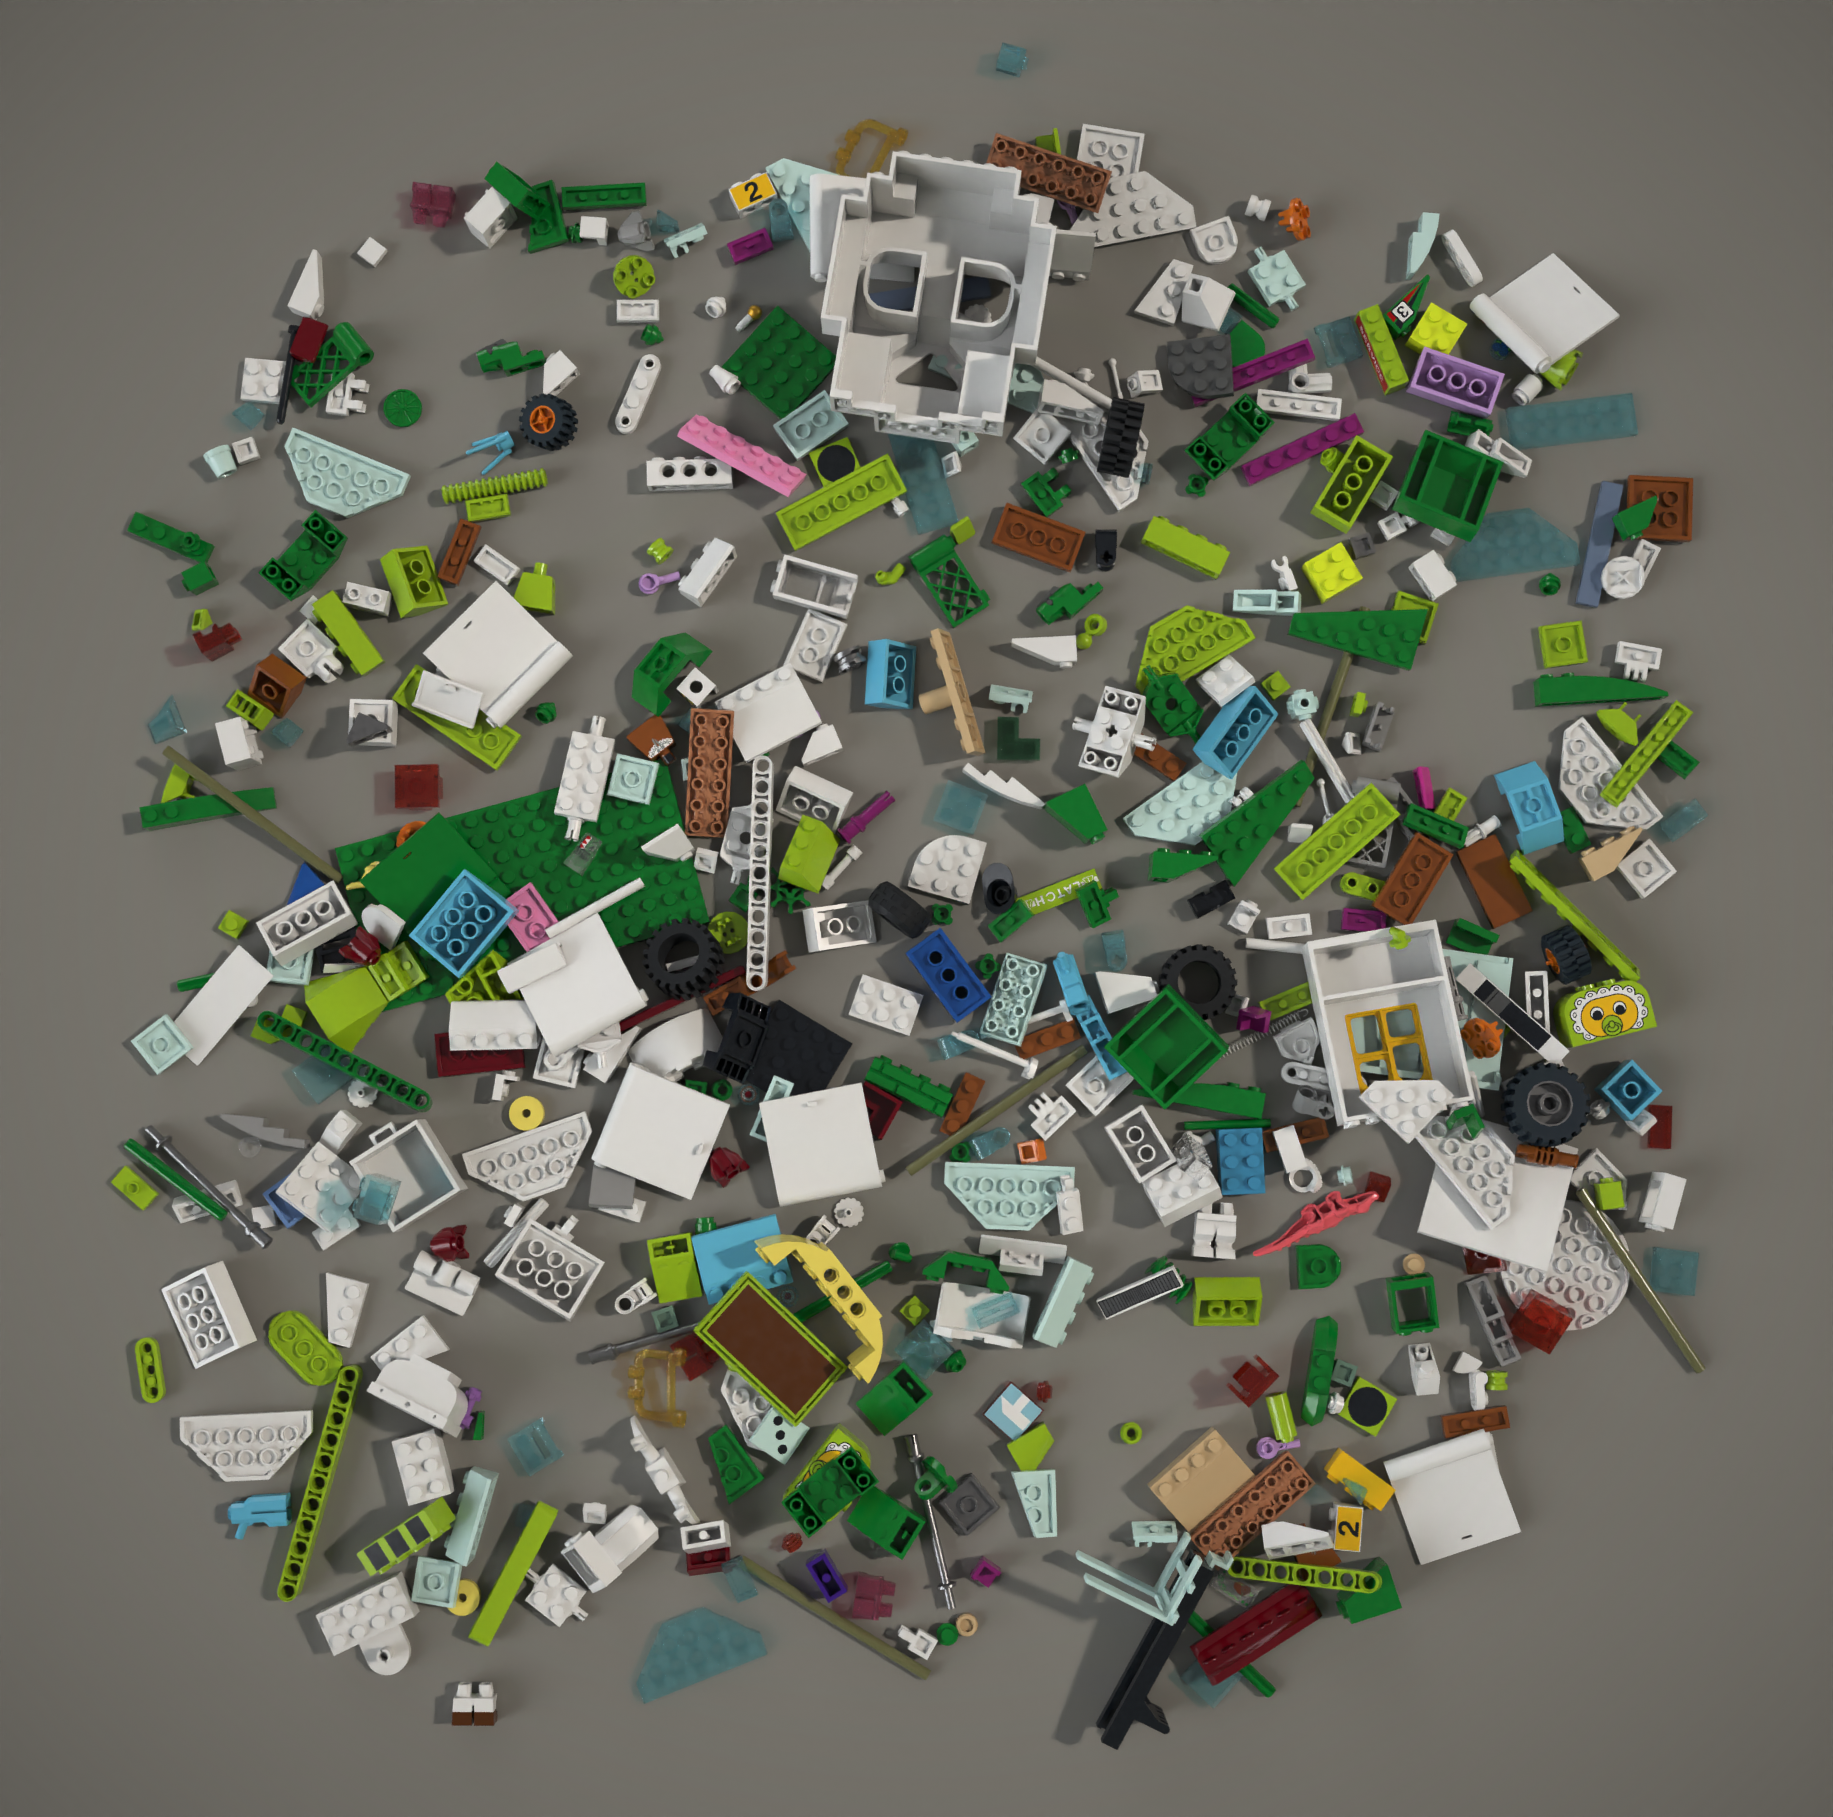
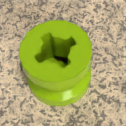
[647,538,674,565]
[1486,1370,1508,1390]

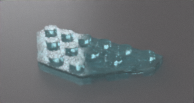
[1450,508,1581,582]
[636,1607,768,1704]

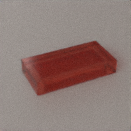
[1647,1105,1672,1149]

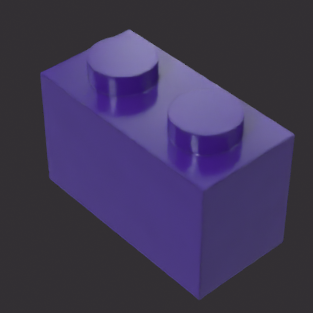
[806,1549,848,1603]

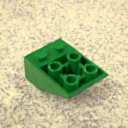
[1148,848,1218,883]
[855,1359,933,1436]
[847,1486,926,1560]

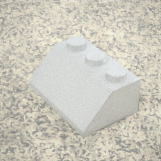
[678,538,737,607]
[775,766,853,834]

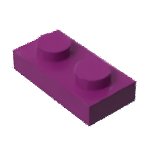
[727,228,774,265]
[1341,908,1386,932]

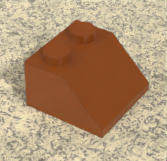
[247,654,307,718]

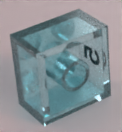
[352,1173,402,1225]

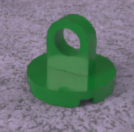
[914,1456,958,1500]

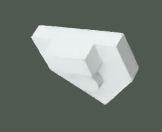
[1273,1017,1320,1065]

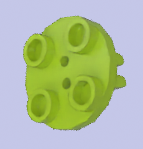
[613,255,655,299]
[708,911,748,954]

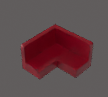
[862,1081,903,1140]

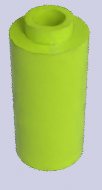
[1265,1391,1297,1443]

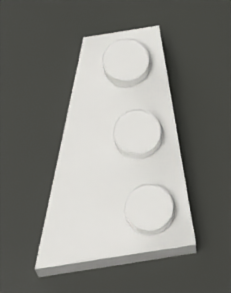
[1134,259,1194,326]
[371,1315,450,1371]

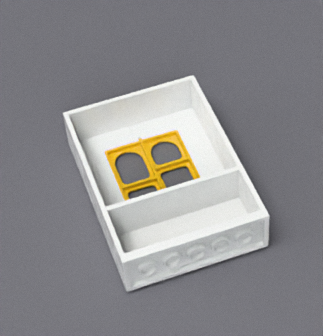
[1302,920,1475,1129]

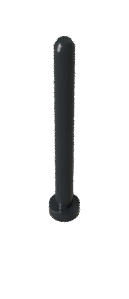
[276,325,299,425]

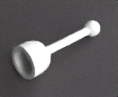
[1316,778,1334,825]

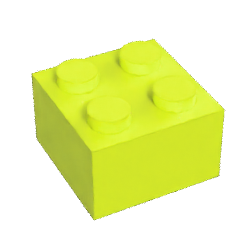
[1405,302,1467,355]
[1301,542,1363,604]

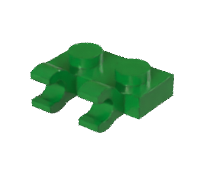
[1021,467,1072,518]

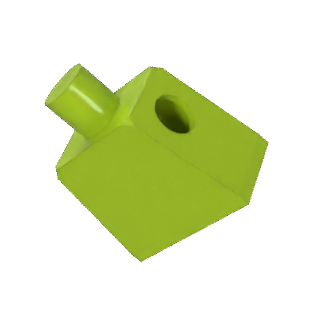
[513,562,555,615]

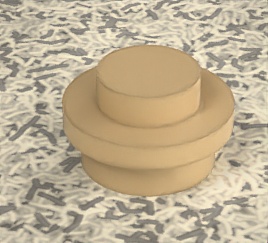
[1403,1253,1425,1274]

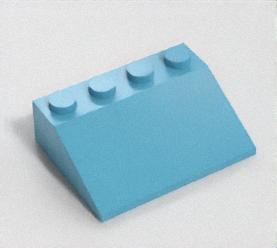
[409,869,519,978]
[691,1214,793,1305]

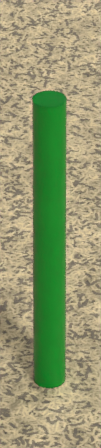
[1184,1119,1271,1130]

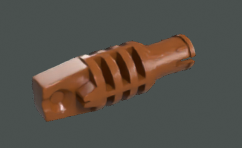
[1515,1143,1579,1168]

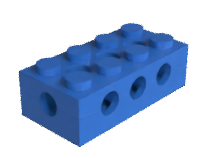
[906,927,992,1023]

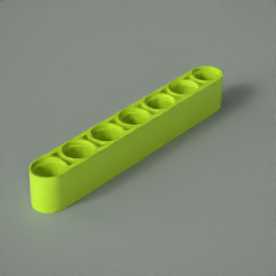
[468,1501,558,1647]
[1228,1556,1382,1593]

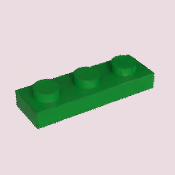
[1402,803,1469,849]

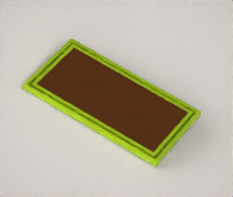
[693,1271,848,1427]

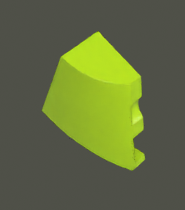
[1006,1421,1054,1471]

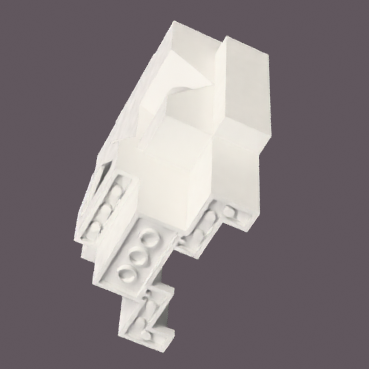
[821,150,1057,444]

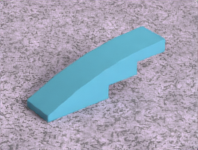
[1074,995,1127,1081]

